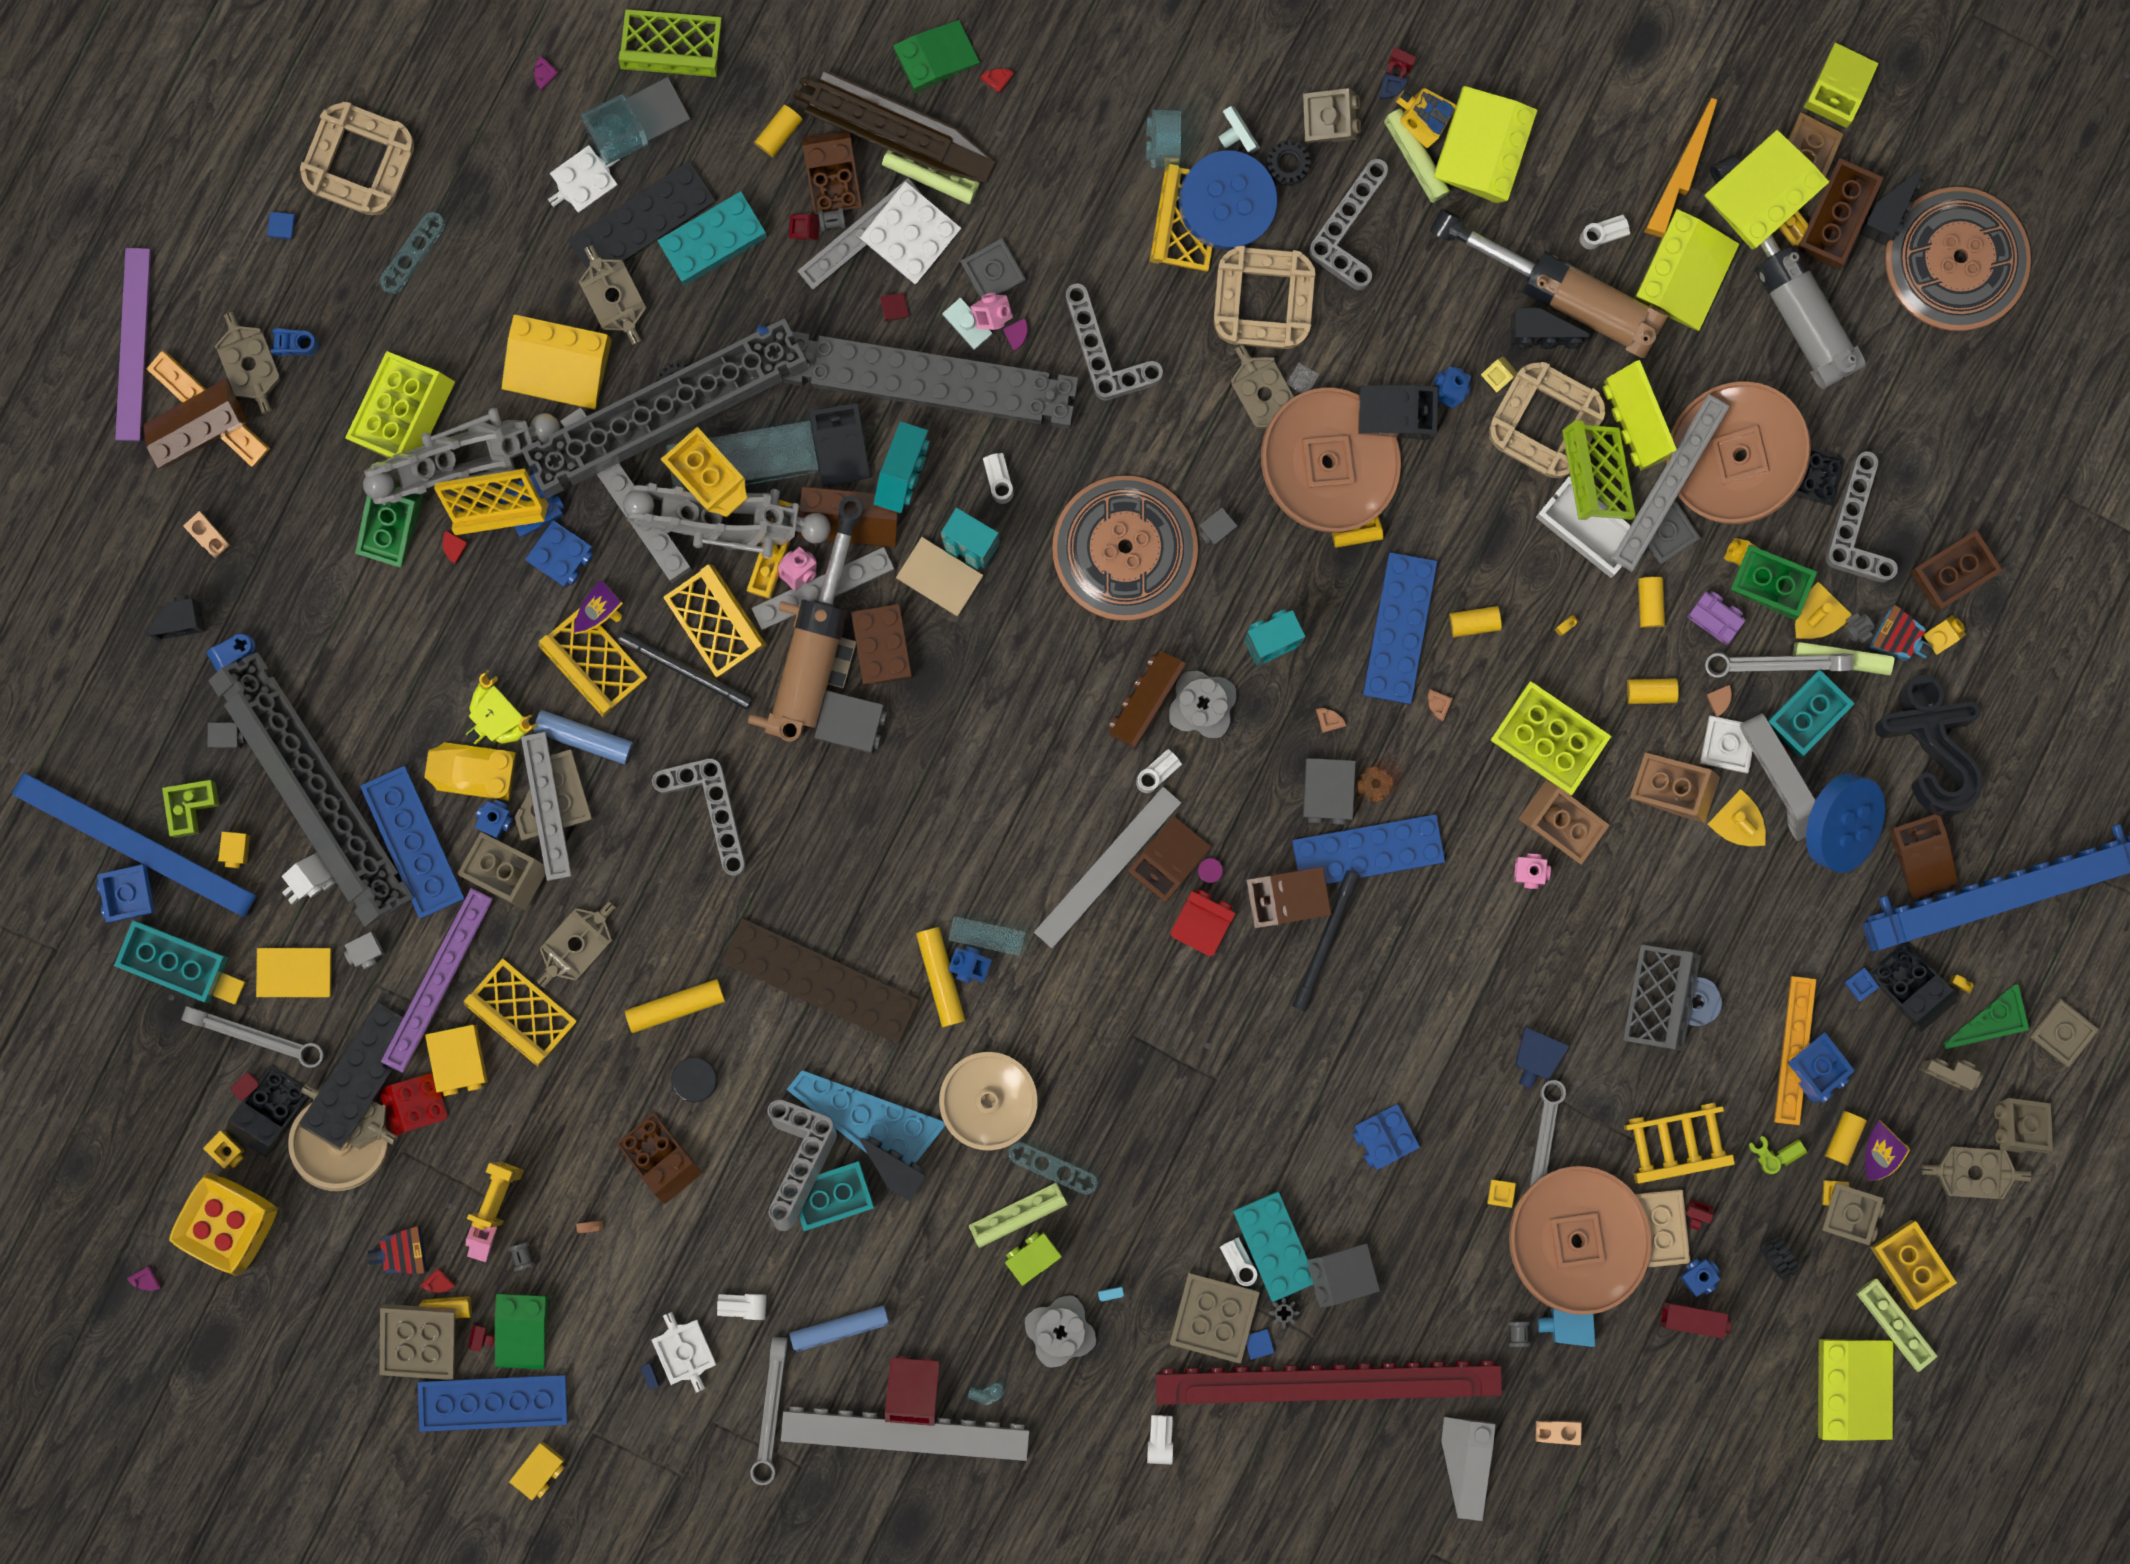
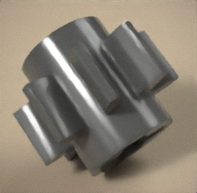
[1844,613,1875,643]
[1268,1297,1299,1329]

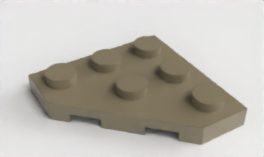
[515,749,593,841]

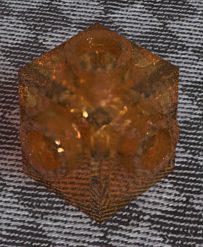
[1357,767,1393,803]

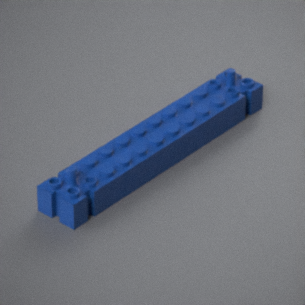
[1862,824,2130,952]

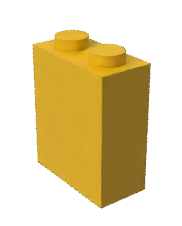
[425,1025,488,1096]

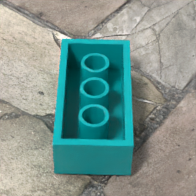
[657,191,767,287]
[941,508,1000,570]
[1244,609,1305,667]
[114,920,229,1003]
[1232,1191,1313,1302]

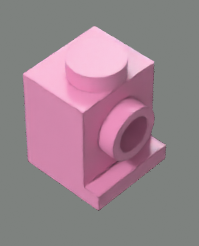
[465,1225,497,1262]

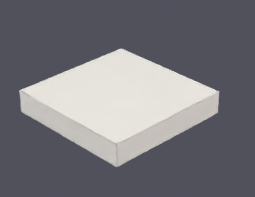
[1699,716,1753,773]

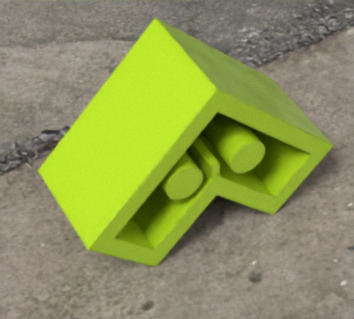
[162,780,220,838]
[1005,1231,1062,1286]

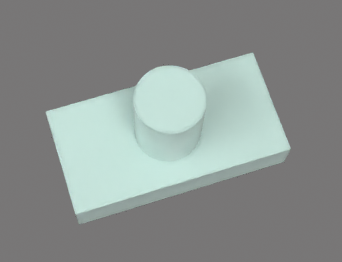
[1218,106,1260,153]
[942,298,992,351]

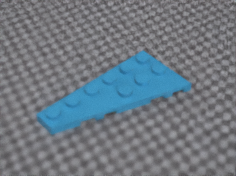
[787,1070,945,1165]

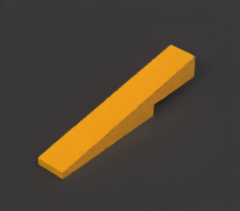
[1644,98,1717,238]

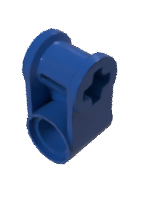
[271,328,320,356]
[206,634,256,672]

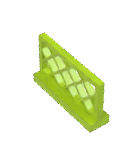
[619,9,722,77]
[1562,420,1636,520]

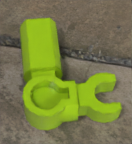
[1748,1136,1807,1175]

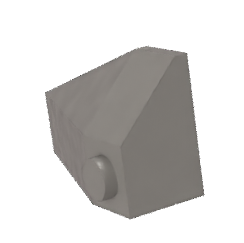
[1441,1417,1495,1521]

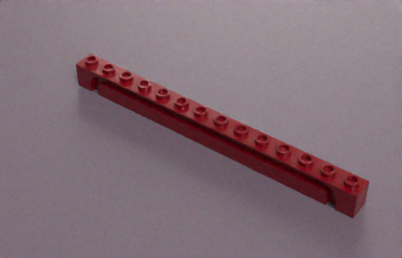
[1155,1360,1502,1405]

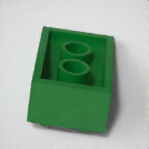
[893,20,980,95]
[355,484,424,568]
[1731,545,1817,620]
[495,1293,549,1369]

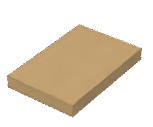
[896,537,983,617]
[1635,1190,1690,1267]

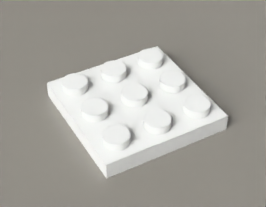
[859,181,961,284]

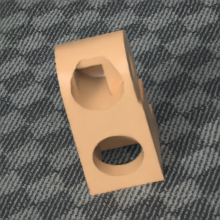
[183,511,230,558]
[1535,1421,1582,1445]

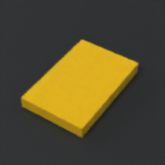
[256,948,332,997]

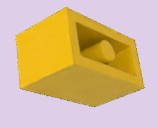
[509,1441,566,1500]

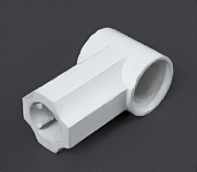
[1580,215,1630,249]
[983,453,1014,504]
[1136,749,1182,793]
[1220,1237,1257,1286]
[717,1294,767,1320]
[1147,1415,1173,1465]

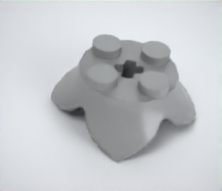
[1169,671,1236,738]
[1025,1296,1096,1367]

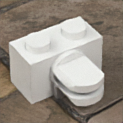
[282,853,336,904]

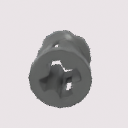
[818,207,846,232]
[508,1242,535,1272]
[1508,1321,1530,1347]

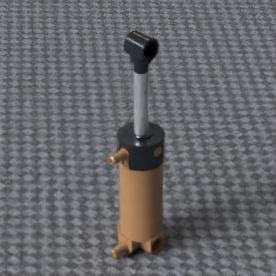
[1430,208,1668,358]
[748,496,864,741]

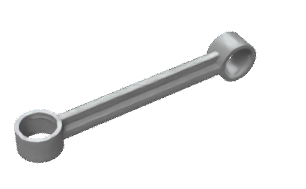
[1705,652,1854,677]
[181,1006,325,1068]
[1530,1080,1566,1186]
[750,1336,788,1485]

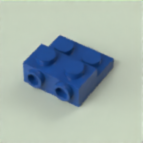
[500,471,565,538]
[525,520,594,588]
[96,865,155,922]
[1787,1032,1855,1103]
[1352,1104,1420,1170]

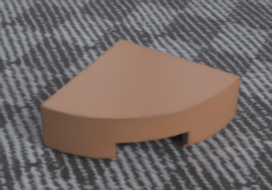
[1706,685,1731,717]
[1428,689,1452,721]
[1316,708,1346,733]
[576,1221,604,1233]

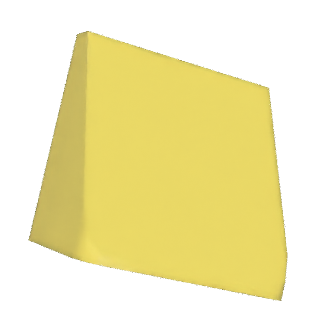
[1481,356,1518,392]

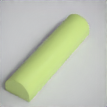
[1384,108,1450,203]
[882,150,980,205]
[1793,642,1895,675]
[969,1182,1067,1248]
[1856,1278,1938,1372]

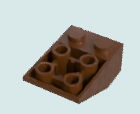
[802,131,862,215]
[1888,814,1958,899]
[1127,816,1211,903]
[1247,866,1332,928]
[616,1113,703,1204]

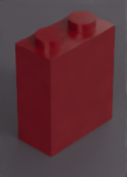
[1660,1302,1731,1339]
[885,1356,939,1426]

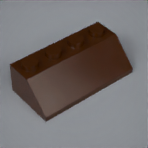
[1799,158,1884,271]
[143,379,249,468]
[799,487,899,547]
[1108,651,1186,750]

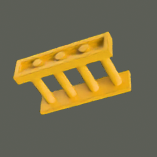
[1624,1103,1735,1184]
[467,1161,524,1230]

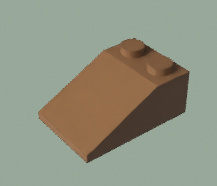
[1787,113,1843,201]
[1630,752,1720,823]
[1518,780,1610,865]

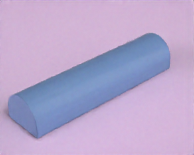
[533,710,634,765]
[790,1305,890,1352]

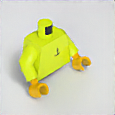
[466,670,538,745]

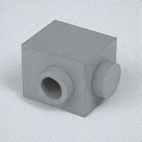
[344,932,385,969]

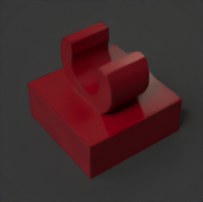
[1387,47,1416,79]
[1686,1198,1713,1230]
[467,1323,495,1352]

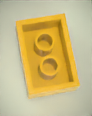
[1870,1220,1957,1310]

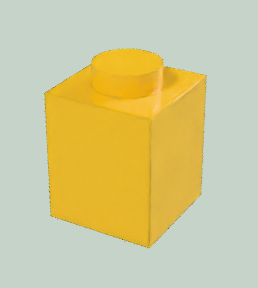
[218,832,250,868]

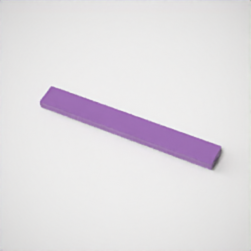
[115,248,151,442]
[381,888,493,1073]

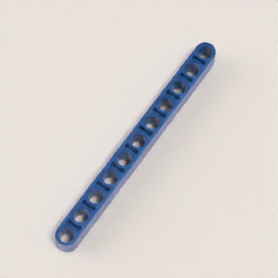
[12,772,256,917]

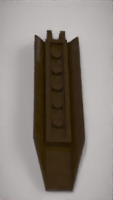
[793,70,995,183]

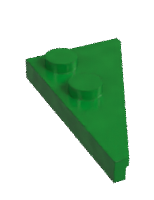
[1943,984,2029,1049]

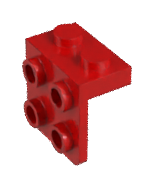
[1170,890,1235,956]
[380,1073,447,1135]

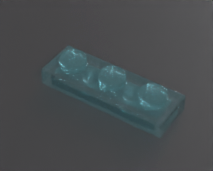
[948,916,1025,956]

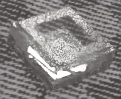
[1286,363,1319,393]

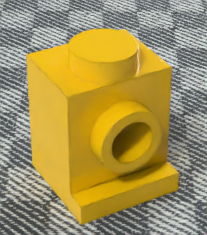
[203,1130,244,1169]

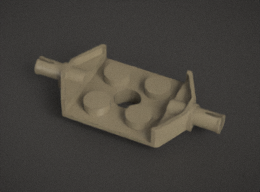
[579,245,646,345]
[214,312,281,414]
[1231,344,1294,429]
[537,901,616,988]
[301,1083,398,1149]
[1921,1147,2031,1199]

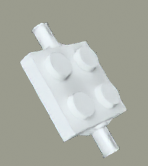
[548,145,620,213]
[652,1312,717,1393]

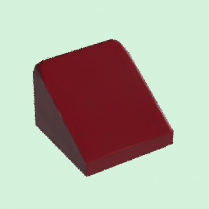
[789,213,820,240]
[880,293,909,322]
[230,1072,259,1101]

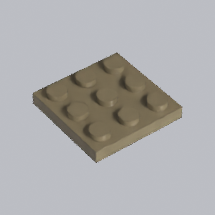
[1170,1273,1260,1364]
[380,1304,456,1380]

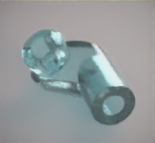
[967,1383,1004,1405]

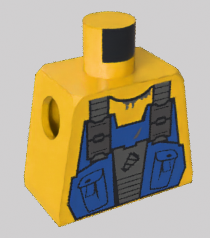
[1395,88,1456,148]

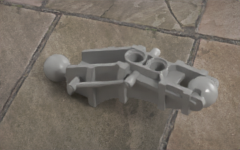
[363,408,560,504]
[623,483,831,558]

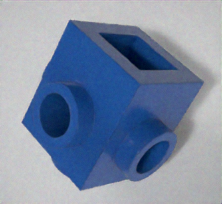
[1434,366,1471,408]
[474,799,513,839]
[948,946,992,983]
[1679,1258,1720,1297]

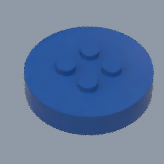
[1178,151,1277,250]
[1806,773,1885,873]

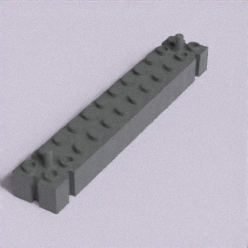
[521,318,809,499]
[782,331,1078,429]
[209,652,414,927]

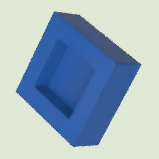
[267,212,296,240]
[1844,968,1879,1002]
[1246,1329,1274,1360]

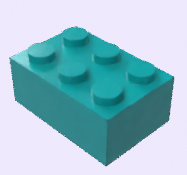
[873,422,930,513]
[1767,670,1854,758]
[791,1161,875,1231]

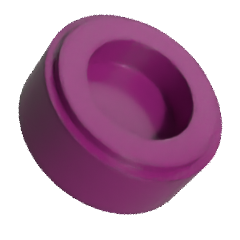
[1198,858,1223,883]

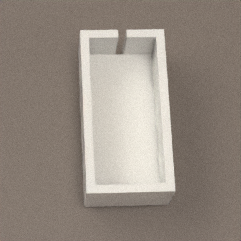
[1536,477,1630,578]

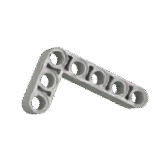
[1309,159,1388,290]
[1066,284,1163,401]
[1825,452,1898,583]
[1740,713,1815,841]
[652,759,746,876]
[768,1100,837,1231]

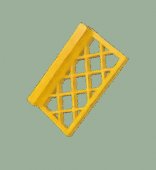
[1149,164,1212,272]
[434,469,549,535]
[663,564,767,678]
[539,608,647,717]
[464,958,577,1067]

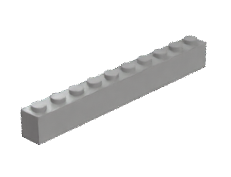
[781,1406,1029,1461]

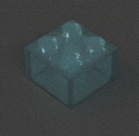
[580,94,649,166]
[1146,110,1181,168]

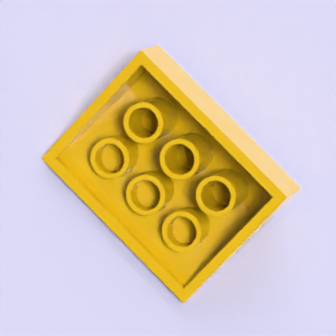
[502,315,612,410]

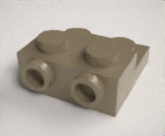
[1303,88,1361,143]
[1918,1058,1983,1090]
[1994,1098,2053,1153]
[1821,1183,1885,1245]

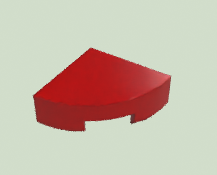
[980,69,1014,93]
[443,531,468,564]
[420,1268,456,1293]

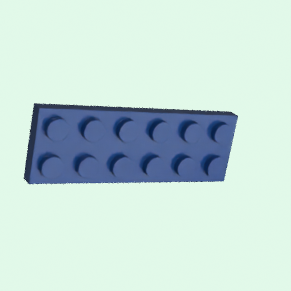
[1363,552,1437,705]
[360,766,465,919]
[1292,815,1445,884]
[418,1375,568,1432]

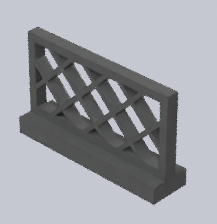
[1623,944,1701,1051]

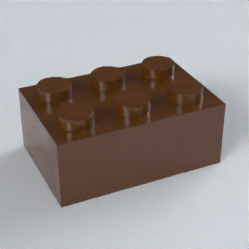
[1910,530,2003,612]
[851,604,912,687]

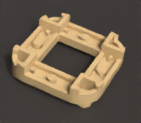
[300,102,414,215]
[1214,246,1315,349]
[1489,362,1605,478]

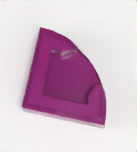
[534,56,559,91]
[1003,318,1027,352]
[127,1266,162,1291]

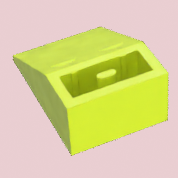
[1804,43,1878,128]

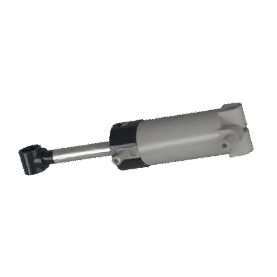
[1710,155,1865,389]

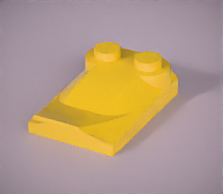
[661,427,747,517]
[425,742,517,801]

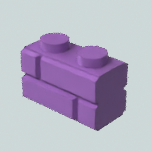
[1687,591,1745,645]

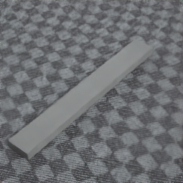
[1611,394,1730,572]
[1034,787,1181,948]

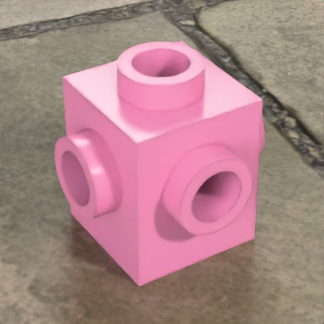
[970,292,1013,330]
[778,547,816,591]
[1513,854,1551,889]

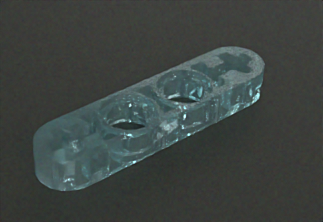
[380,212,445,294]
[1008,1142,1097,1195]

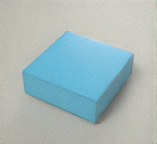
[1098,1286,1124,1301]

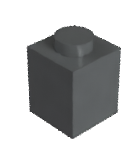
[1199,508,1237,547]
[207,723,245,749]

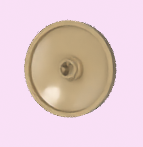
[939,1052,1037,1150]
[288,1103,388,1191]

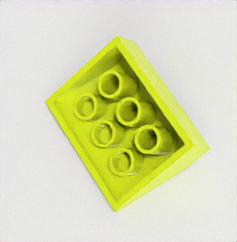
[1433,86,1537,203]
[1704,130,1829,250]
[1634,209,1739,331]
[345,351,455,459]
[1602,360,1677,471]
[1490,681,1611,796]
[1818,1339,1893,1440]

